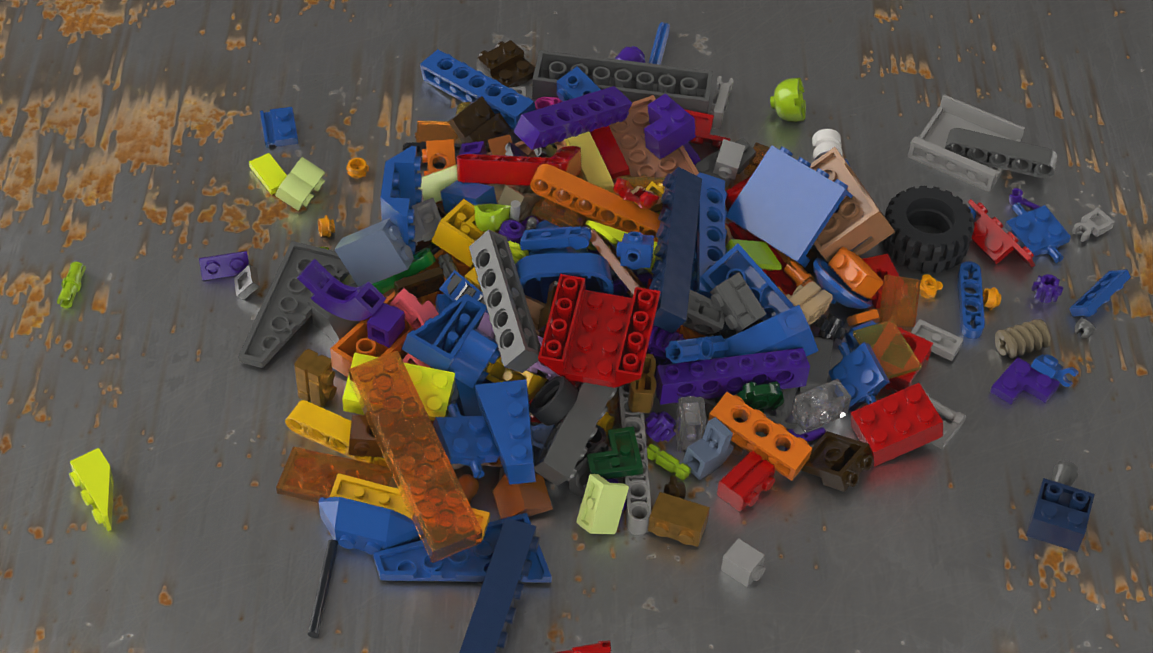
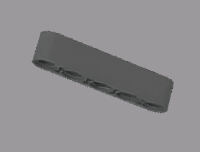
[945,128,1058,179]

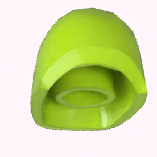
[474,204,511,232]

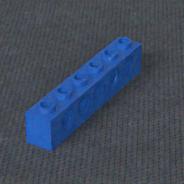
[420,49,536,130]
[690,172,727,299]

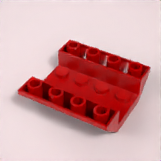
[538,274,661,388]

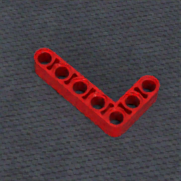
[456,146,581,186]

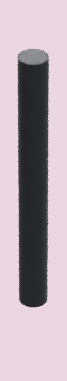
[308,539,338,638]

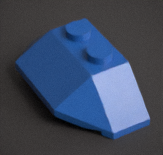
[318,497,422,555]

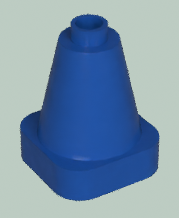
[515,217,614,303]

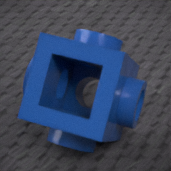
[617,232,654,270]

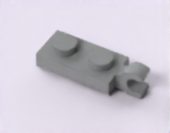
[709,76,733,129]

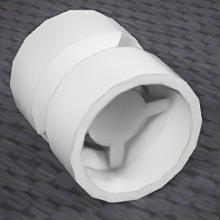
[812,129,843,161]

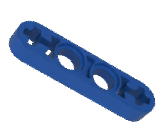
[958,261,985,339]

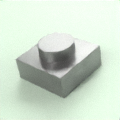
[234,265,260,299]

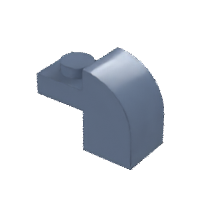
[682,417,734,480]

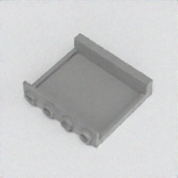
[907,95,1025,192]

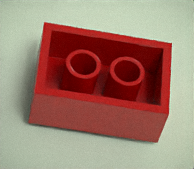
[850,383,943,467]

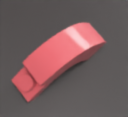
[390,288,439,368]

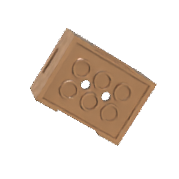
[810,147,895,263]

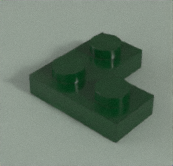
[587,426,643,479]

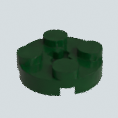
[736,382,784,414]

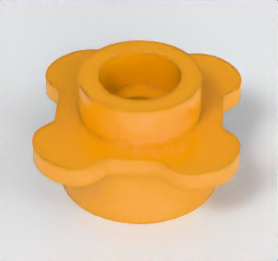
[914,274,943,298]

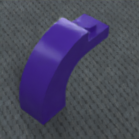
[297,259,386,321]

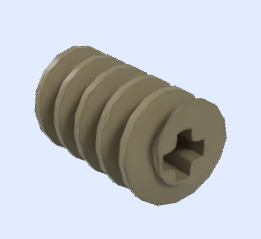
[995,319,1051,358]

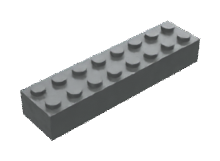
[532,50,713,114]

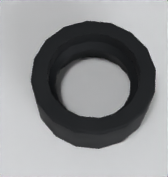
[530,376,579,426]

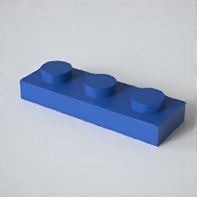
[1069,269,1131,317]

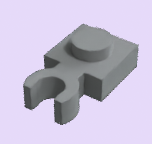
[1072,208,1115,241]

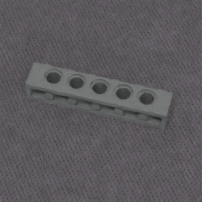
[469,230,541,373]

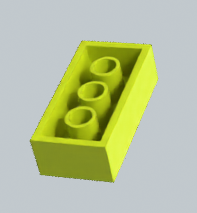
[342,353,455,421]

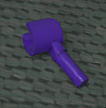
[1009,188,1041,209]

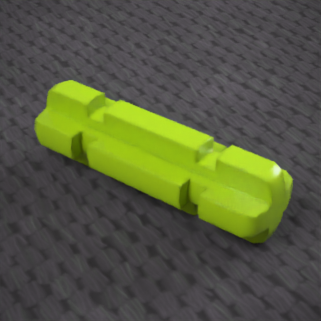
[647,443,691,480]

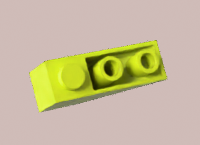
[69,448,114,531]

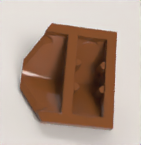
[493,473,553,519]

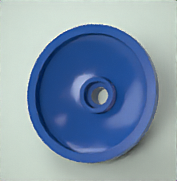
[813,258,873,309]

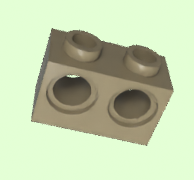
[497,185,545,222]

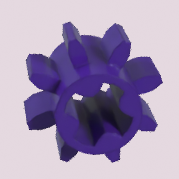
[1031,274,1063,303]
[645,411,676,442]

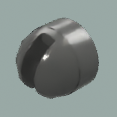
[1074,317,1096,338]

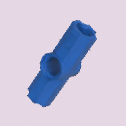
[665,335,729,363]

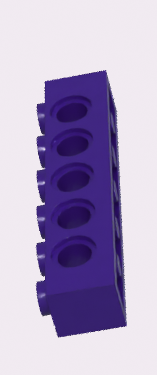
[514,86,632,150]
[655,348,810,405]

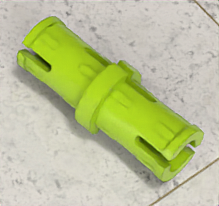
[57,262,86,308]

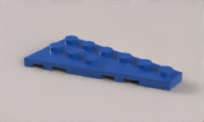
[373,512,552,583]

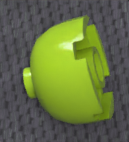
[770,78,806,122]

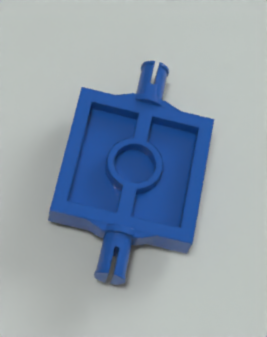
[1005,202,1071,263]
[828,342,890,412]
[433,404,499,479]

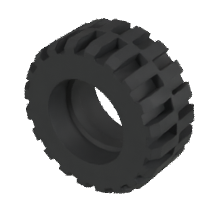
[882,186,975,273]

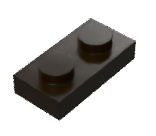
[394,267,444,298]

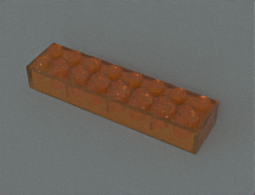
[349,350,482,563]

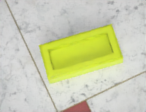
[249,153,287,195]

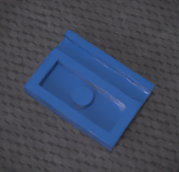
[260,107,298,148]

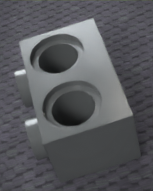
[682,290,726,337]

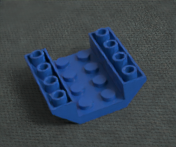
[380,146,422,255]

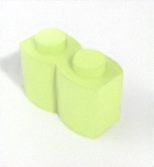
[275,157,325,211]

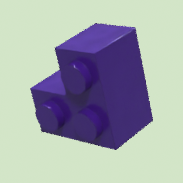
[644,94,696,160]

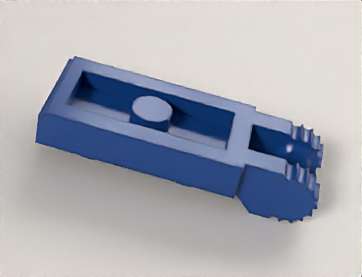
[520,226,592,251]

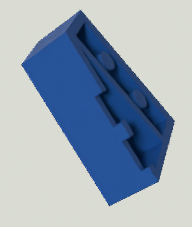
[402,294,487,371]

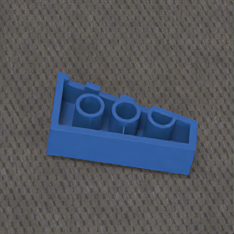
[475,379,536,485]

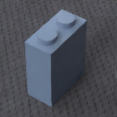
[334,218,414,287]

